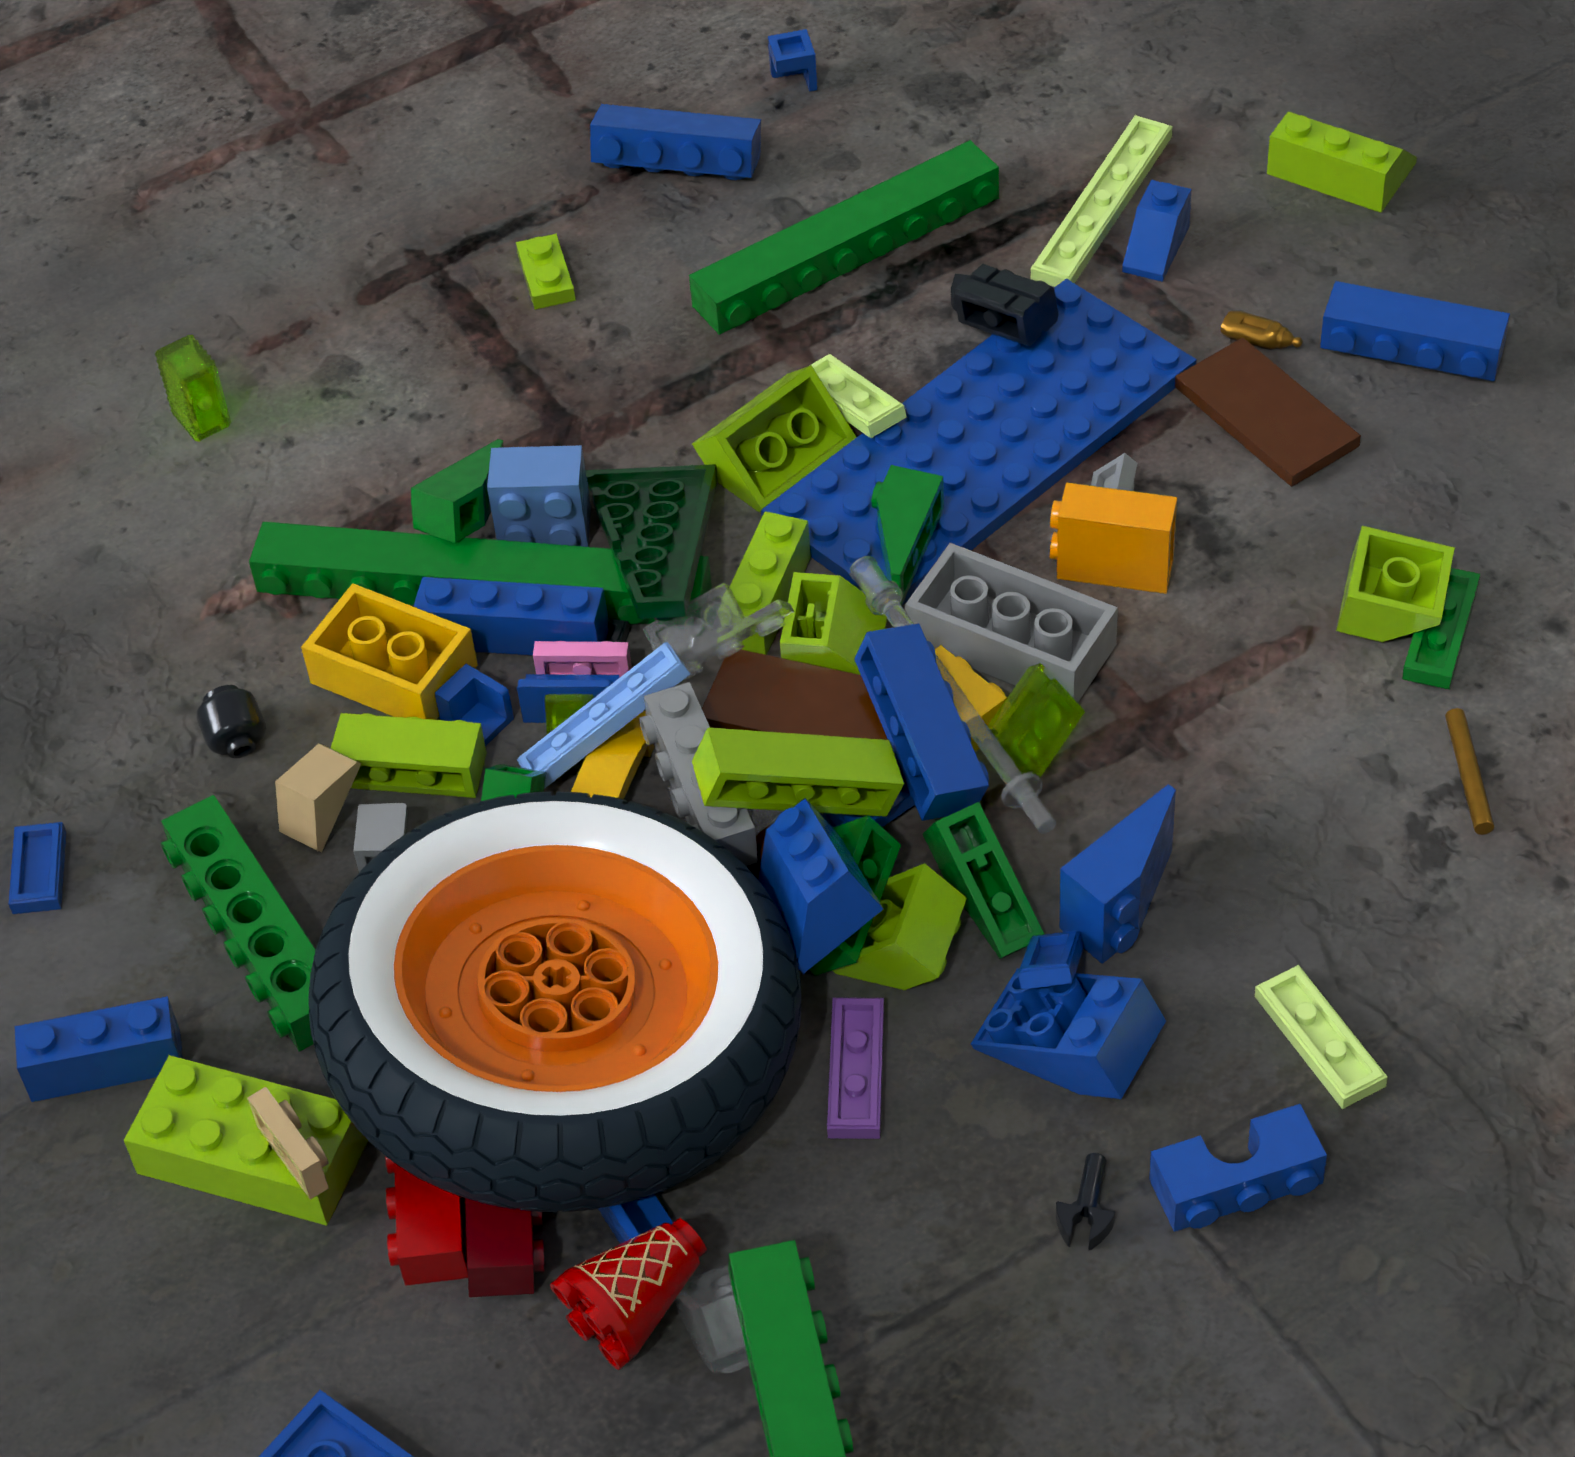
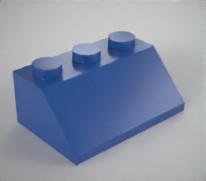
[758,798,883,974]

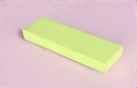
[809,354,907,438]
[1254,965,1388,1109]

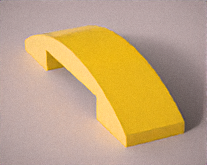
[571,711,655,799]

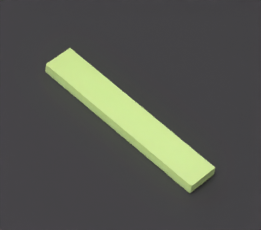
[1031,115,1173,287]

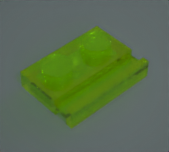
[983,663,1085,781]

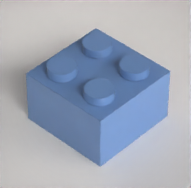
[487,445,591,547]

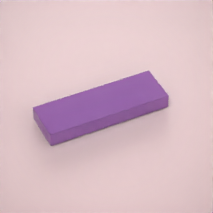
[827,998,884,1139]

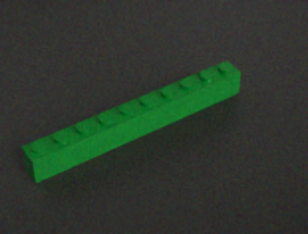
[249,522,712,628]

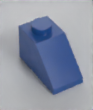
[1122,180,1192,282]

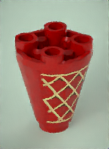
[550,1218,707,1370]

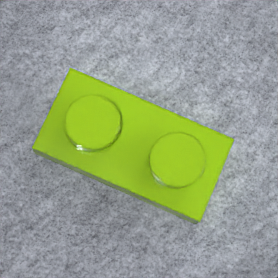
[516,234,576,310]

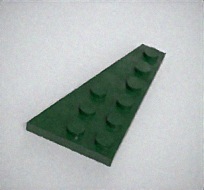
[586,464,718,621]

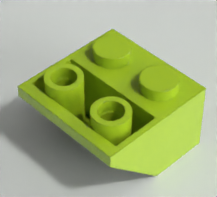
[780,572,888,675]

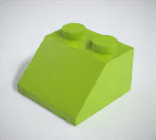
[1336,525,1455,642]
[832,863,967,990]

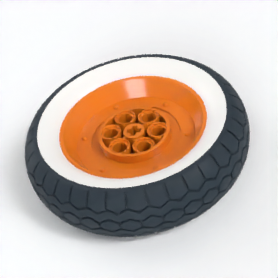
[309,792,801,1212]

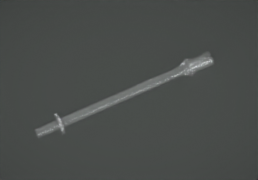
[849,556,1056,834]

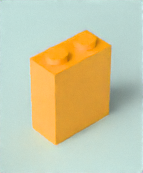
[1050,483,1177,594]

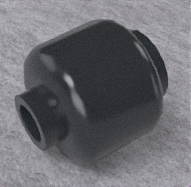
[197,685,266,758]

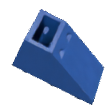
[971,968,1166,1099]

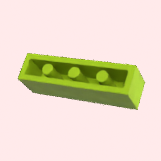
[692,727,904,817]

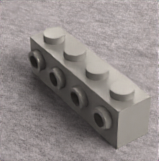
[639,682,758,866]

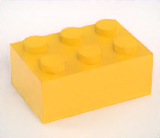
[301,583,478,720]

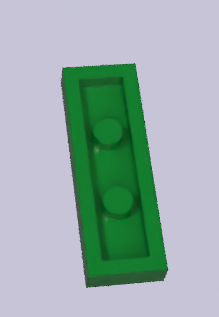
[1402,568,1480,689]

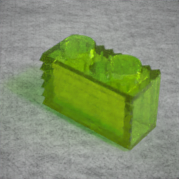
[154,335,231,441]

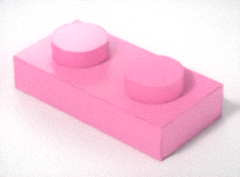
[533,641,632,677]

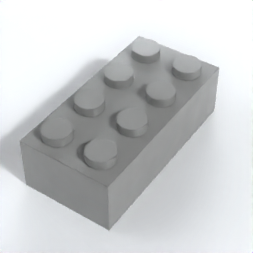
[905,543,1118,709]

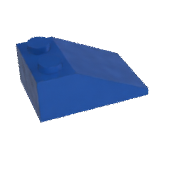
[1059,784,1176,964]

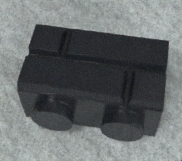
[954,264,1059,347]

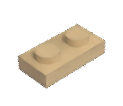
[247,1087,329,1200]

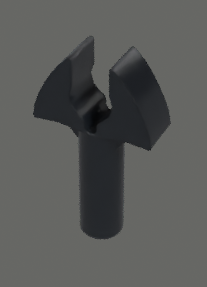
[1056,1153,1115,1250]

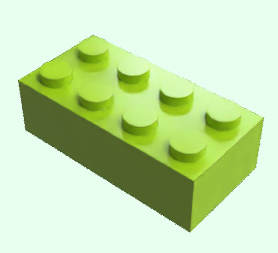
[124,1055,368,1226]

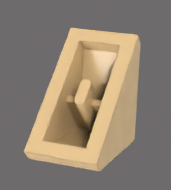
[275,743,362,852]

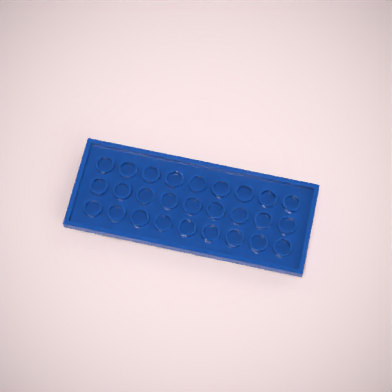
[761,279,1197,614]

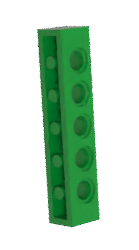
[161,795,315,1052]

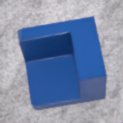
[768,29,817,92]
[435,664,514,746]

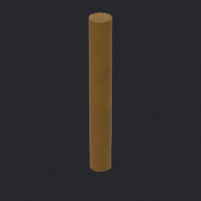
[1445,708,1494,835]

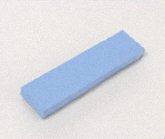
[517,642,690,789]

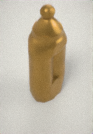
[1220,311,1303,349]

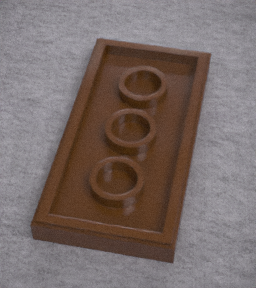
[1175,337,1361,487]
[702,647,888,740]

